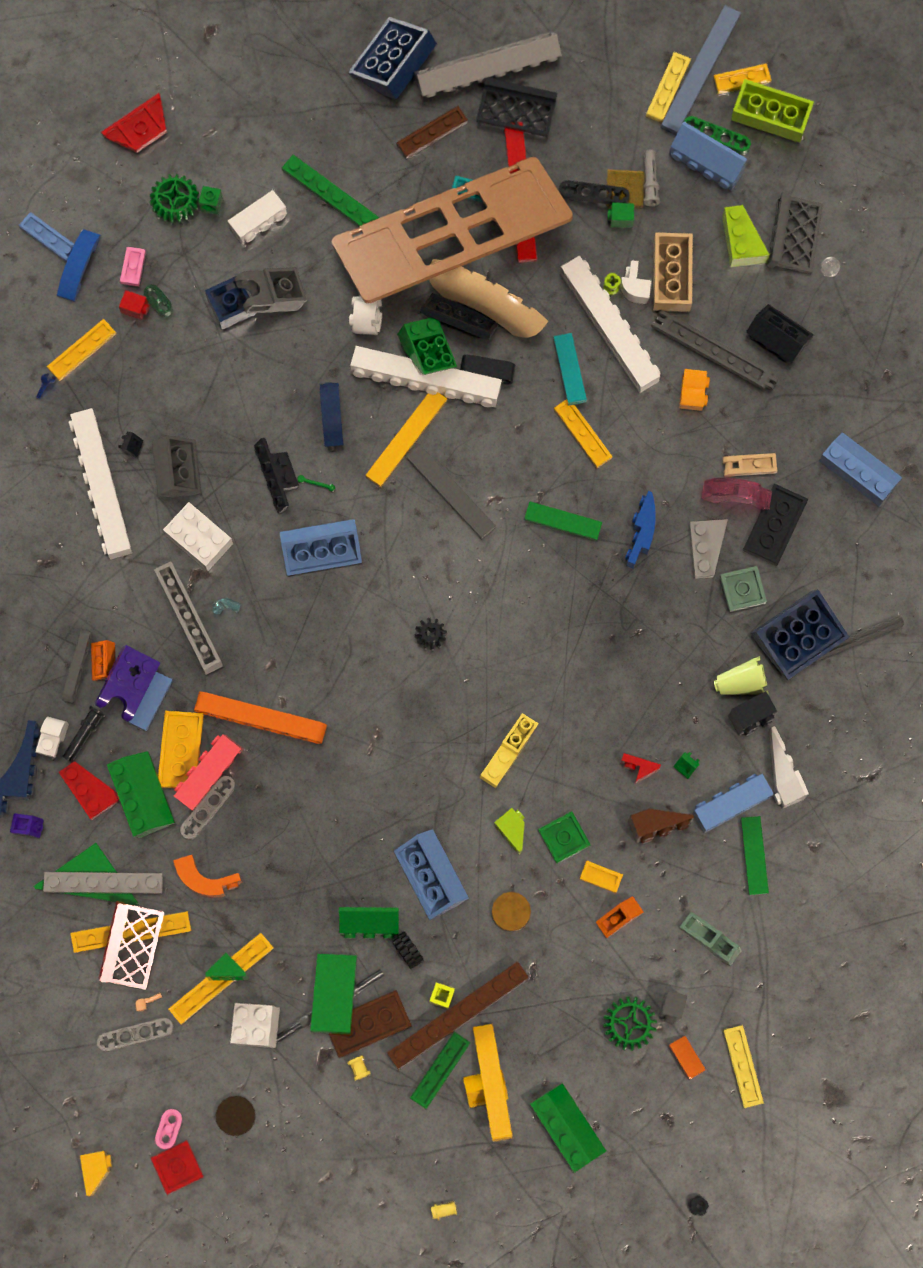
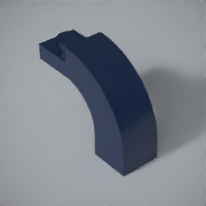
[320,382,343,447]

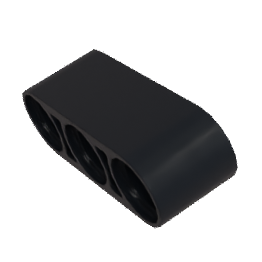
[460,354,516,385]

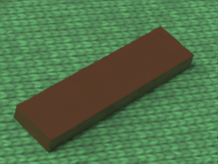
[397,106,468,159]

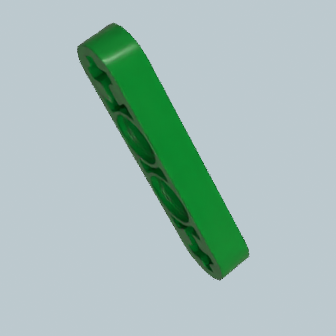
[684,116,751,155]

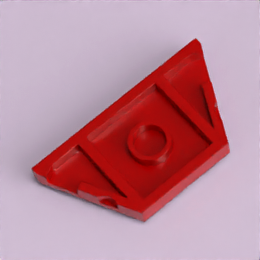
[101,93,167,153]

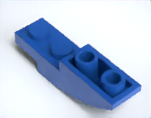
[625,491,656,569]

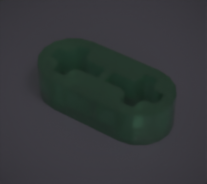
[144,284,173,317]

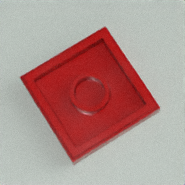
[151,1140,204,1195]

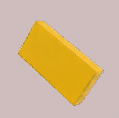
[579,861,623,894]

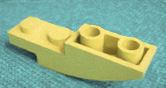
[480,713,539,788]

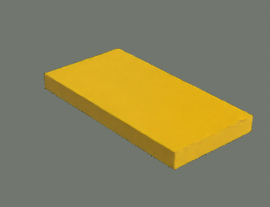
[158,711,204,789]

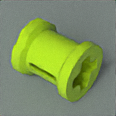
[603,273,621,295]

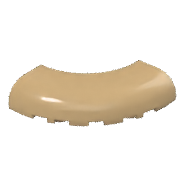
[429,259,548,338]

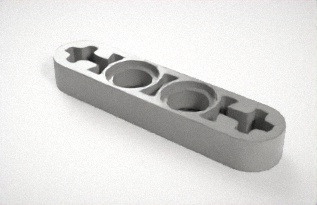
[180,776,235,840]
[97,1018,174,1052]

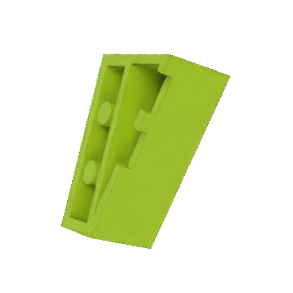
[722,205,770,267]

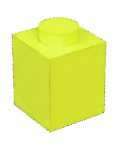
[430,983,455,1010]

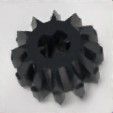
[414,618,447,651]

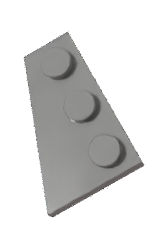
[689,519,728,579]

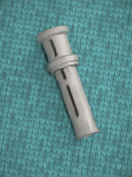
[643,150,660,206]

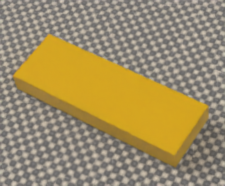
[713,64,771,94]

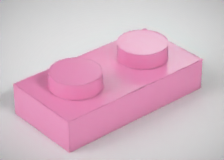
[120,247,146,287]

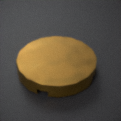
[492,892,531,931]

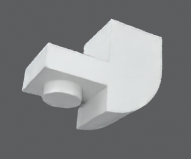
[620,260,651,304]
[36,717,69,758]

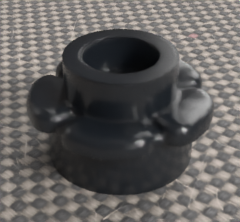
[689,1196,709,1216]

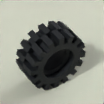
[391,931,424,969]

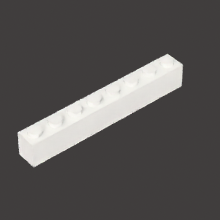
[560,256,660,393]
[350,346,502,408]
[69,408,132,559]

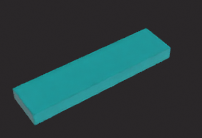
[553,333,587,406]

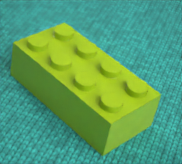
[731,79,814,143]

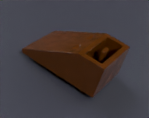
[628,809,694,844]

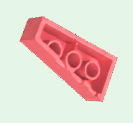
[174,734,243,810]

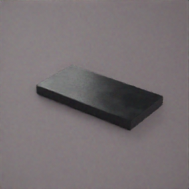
[420,293,499,341]
[742,483,808,566]

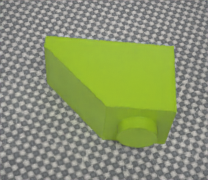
[494,808,525,855]

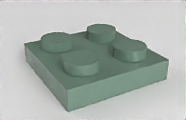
[720,566,767,612]

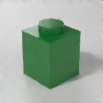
[607,203,634,228]

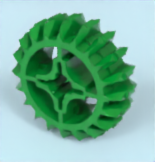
[149,173,199,224]
[603,996,657,1051]

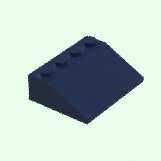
[348,17,437,99]
[751,589,849,680]

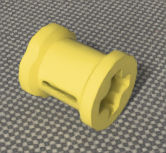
[347,1056,371,1081]

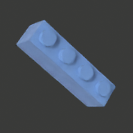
[693,774,774,833]

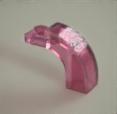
[702,478,772,510]

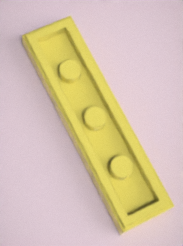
[646,52,691,123]
[723,1025,764,1108]

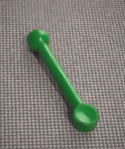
[297,475,335,491]

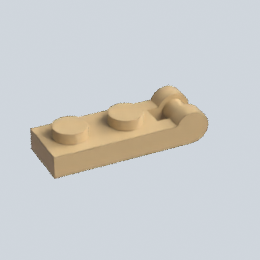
[722,453,777,477]

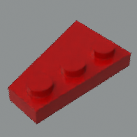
[59,761,120,820]

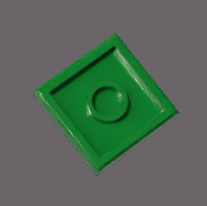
[538,811,591,864]

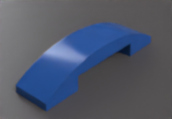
[57,229,101,302]

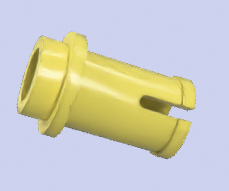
[431,1201,457,1220]

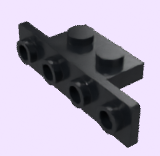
[254,438,299,513]

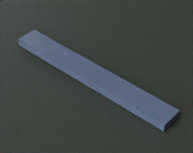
[661,5,741,135]

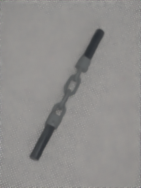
[276,969,384,1043]

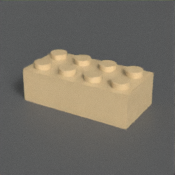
[653,233,693,312]

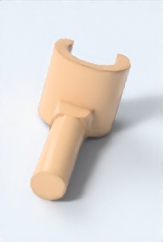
[135,993,162,1011]

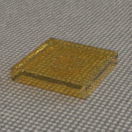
[606,170,644,208]

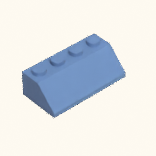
[669,122,747,191]
[819,432,902,507]
[280,519,362,576]
[394,829,469,920]

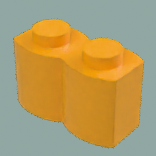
[680,369,710,411]

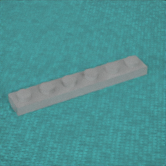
[43,872,163,894]

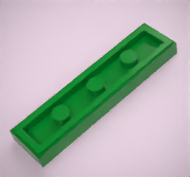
[524,501,602,541]
[740,816,769,896]
[410,1031,471,1109]

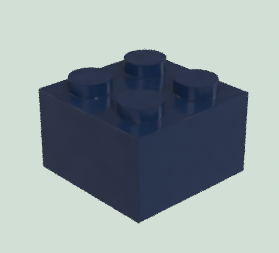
[205,276,256,330]

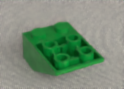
[397,318,457,375]

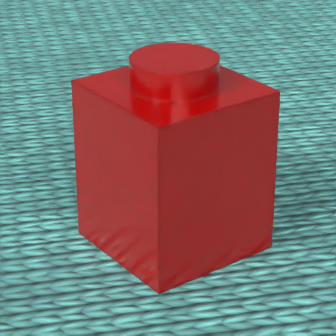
[119,290,150,320]

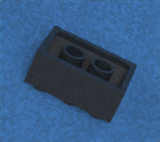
[746,304,814,363]

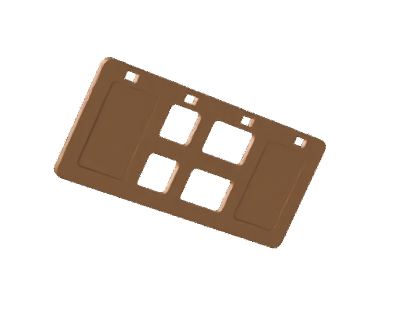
[332,157,573,303]

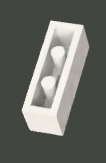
[228,190,287,244]

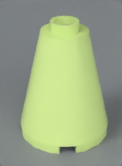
[714,656,769,695]

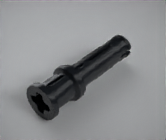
[62,706,105,763]

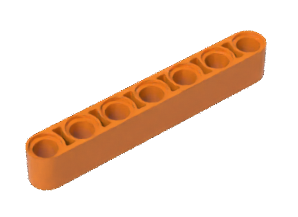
[194,691,327,744]

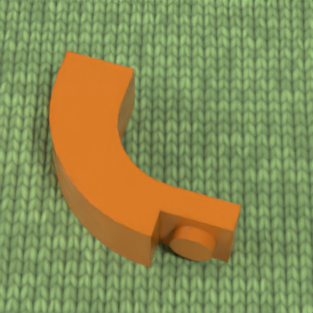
[173,855,242,898]

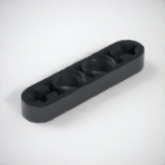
[559,180,630,205]

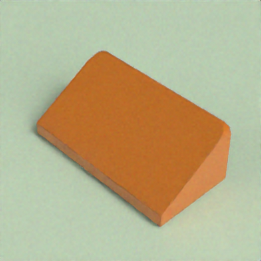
[91,640,115,681]
[668,1036,706,1080]

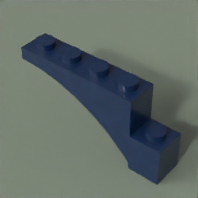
[0,720,41,818]

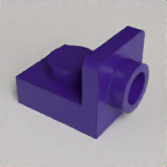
[10,813,44,838]

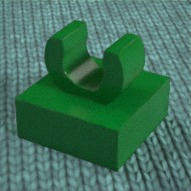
[673,752,700,779]

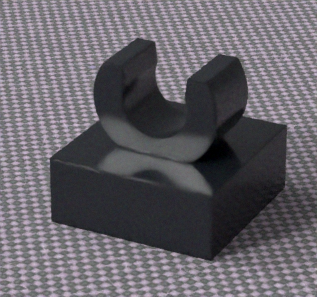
[118,432,144,457]

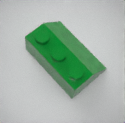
[339,907,399,939]

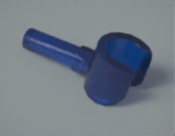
[36,373,56,399]

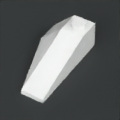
[769,726,809,809]

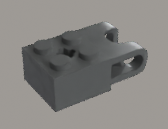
[235,267,307,313]

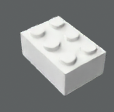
[163,502,233,572]

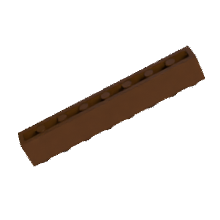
[387,961,529,1071]

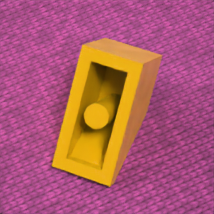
[80,1151,112,1196]

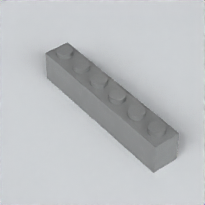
[154,561,223,675]

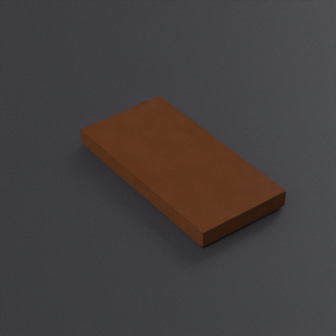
[328,990,412,1059]

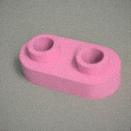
[155,1109,182,1149]

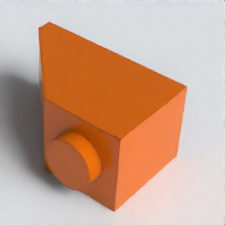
[596,896,644,938]

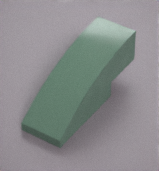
[680,912,742,966]

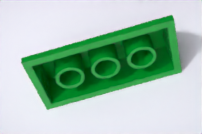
[107,751,175,838]
[529,1083,606,1173]

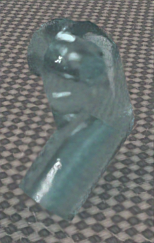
[212,598,241,614]

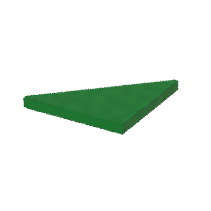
[34,843,139,906]

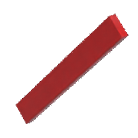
[504,122,537,263]

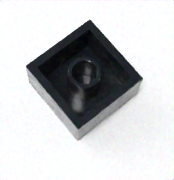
[728,691,777,736]

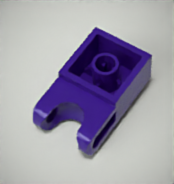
[95,645,160,722]

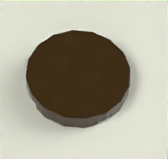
[216,1096,256,1136]

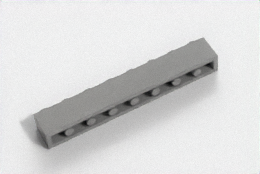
[414,32,562,97]

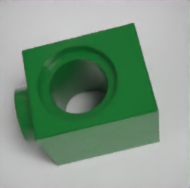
[199,186,223,215]

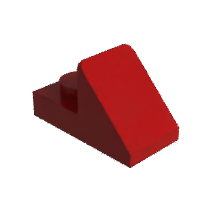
[620,753,661,784]

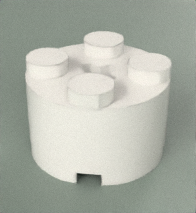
[349,296,382,335]

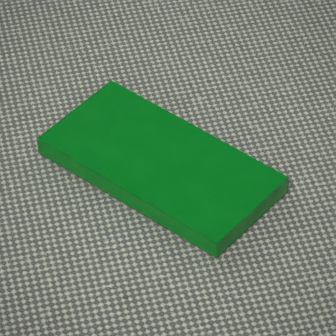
[310,954,357,1034]

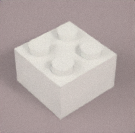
[230,1003,280,1048]

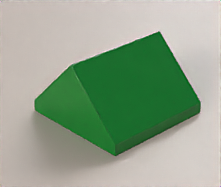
[205,953,249,981]

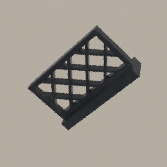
[476,77,557,137]

